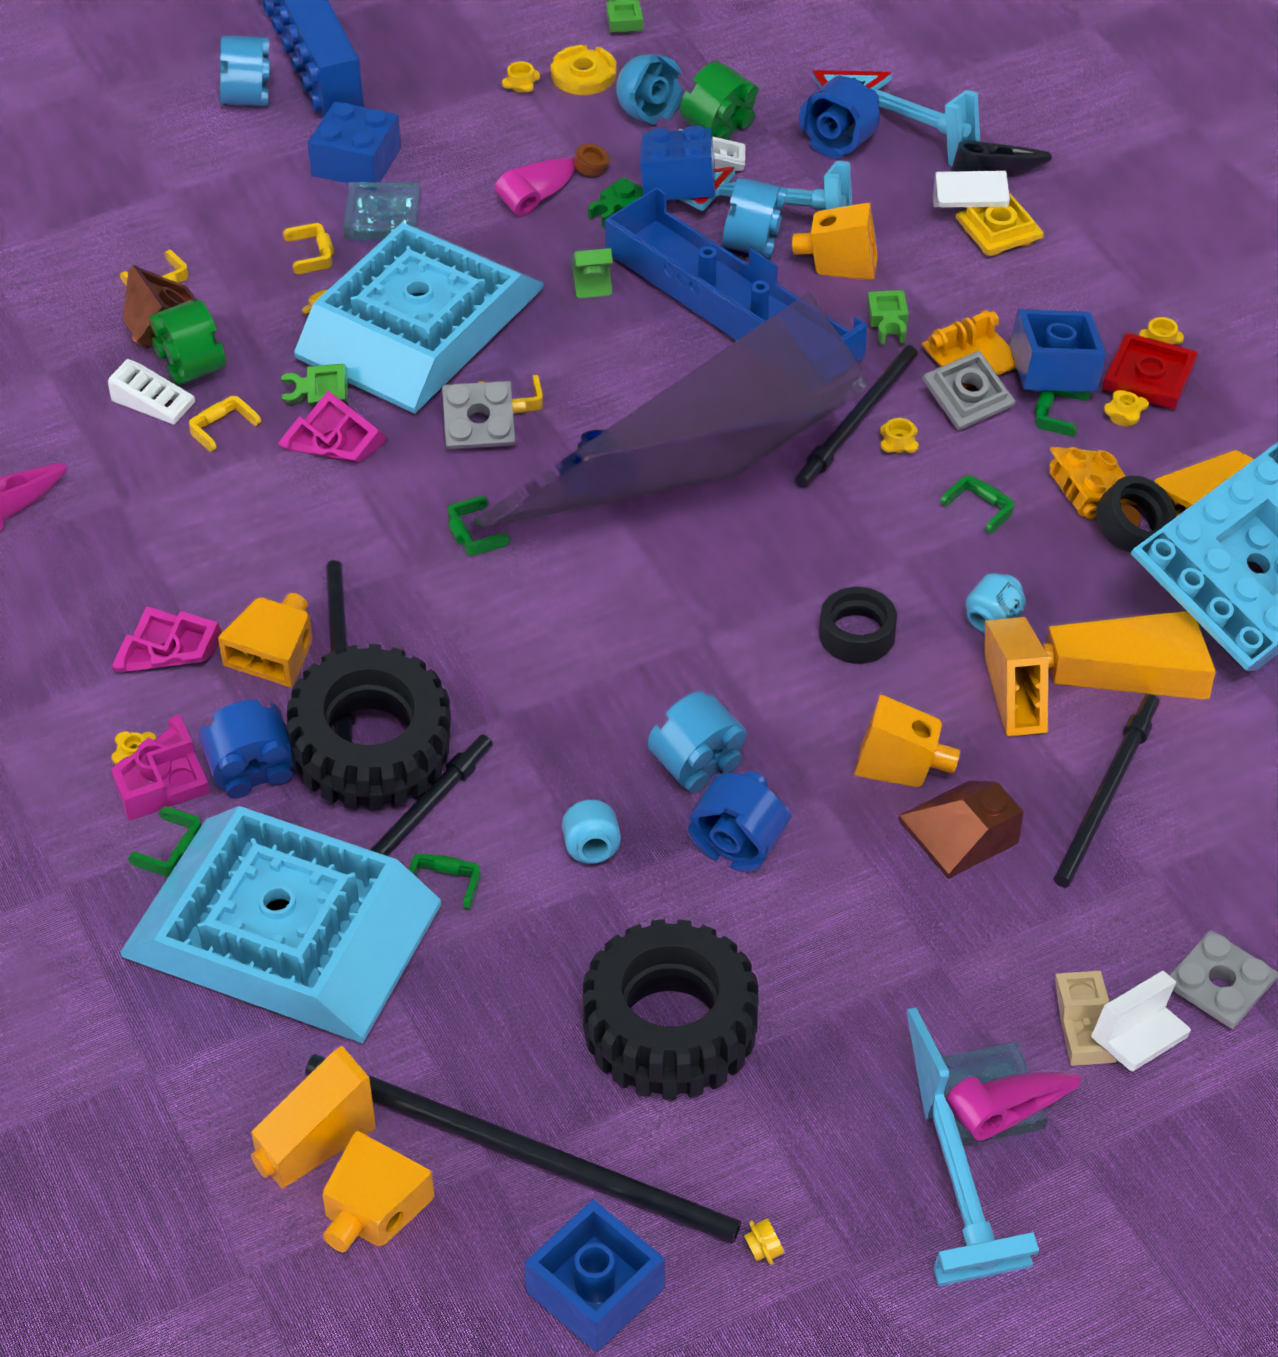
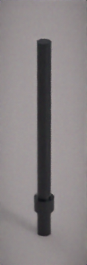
[794,345,918,488]
[326,560,355,743]
[1053,694,1160,888]
[370,734,493,856]

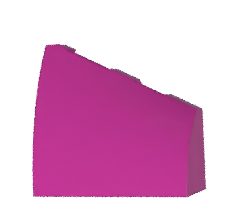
[278,391,388,463]
[111,606,222,673]
[111,714,210,821]

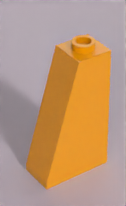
[1042,611,1216,700]

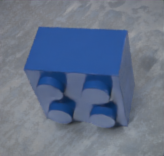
[307,101,401,190]
[640,126,715,200]
[1010,309,1106,393]
[524,1199,665,1353]

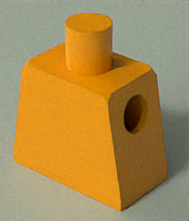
[792,203,878,280]
[218,593,313,688]
[854,694,961,787]
[322,1130,435,1253]

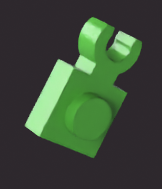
[606,0,643,33]
[867,290,909,344]
[281,363,348,407]

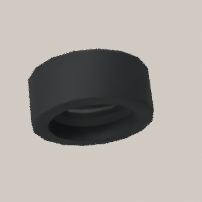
[1096,475,1176,553]
[819,586,897,664]

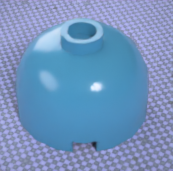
[616,54,683,125]

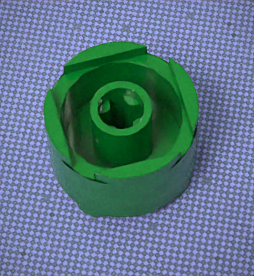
[680,61,759,140]
[149,299,226,385]

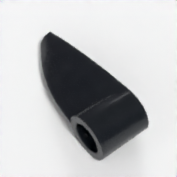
[951,141,1053,177]

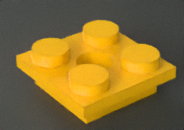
[956,193,1044,256]

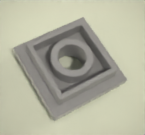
[922,350,1016,431]
[442,381,515,450]
[1169,930,1278,1029]

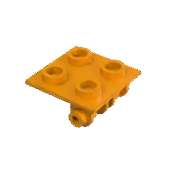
[921,310,1016,388]
[1049,447,1137,519]

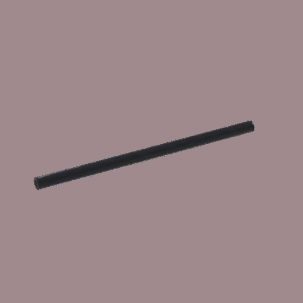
[305,1054,741,1244]

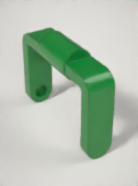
[1034,390,1091,437]
[940,475,1014,534]
[448,496,510,556]
[128,806,201,877]
[409,853,481,910]

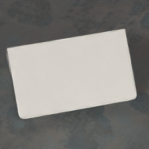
[932,171,1010,208]
[1091,971,1191,1071]

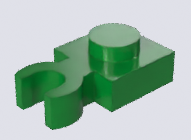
[588,177,643,228]

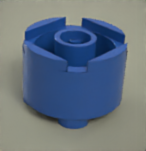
[799,75,880,158]
[199,699,293,798]
[687,771,792,872]

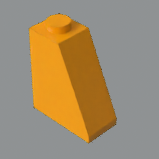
[1154,450,1254,517]
[985,617,1049,736]
[251,1046,376,1189]

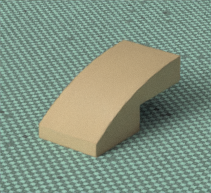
[1055,970,1117,1066]

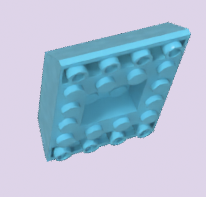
[294,222,544,414]
[1130,442,1278,671]
[120,806,442,1044]

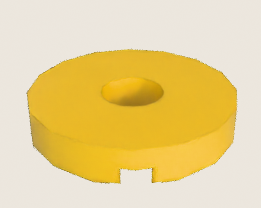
[550,45,617,95]

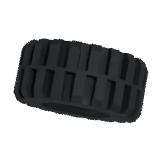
[287,644,451,811]
[582,919,759,1099]

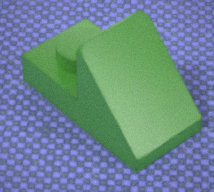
[570,248,613,298]

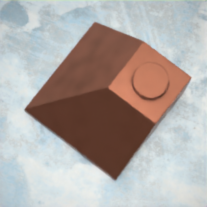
[123,265,217,349]
[898,781,1024,879]

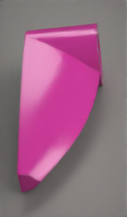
[494,157,576,217]
[0,463,67,531]
[946,1072,1082,1141]

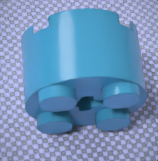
[220,35,269,106]
[722,178,787,259]
[648,691,747,793]

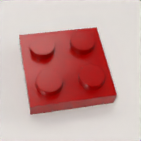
[1102,332,1198,410]

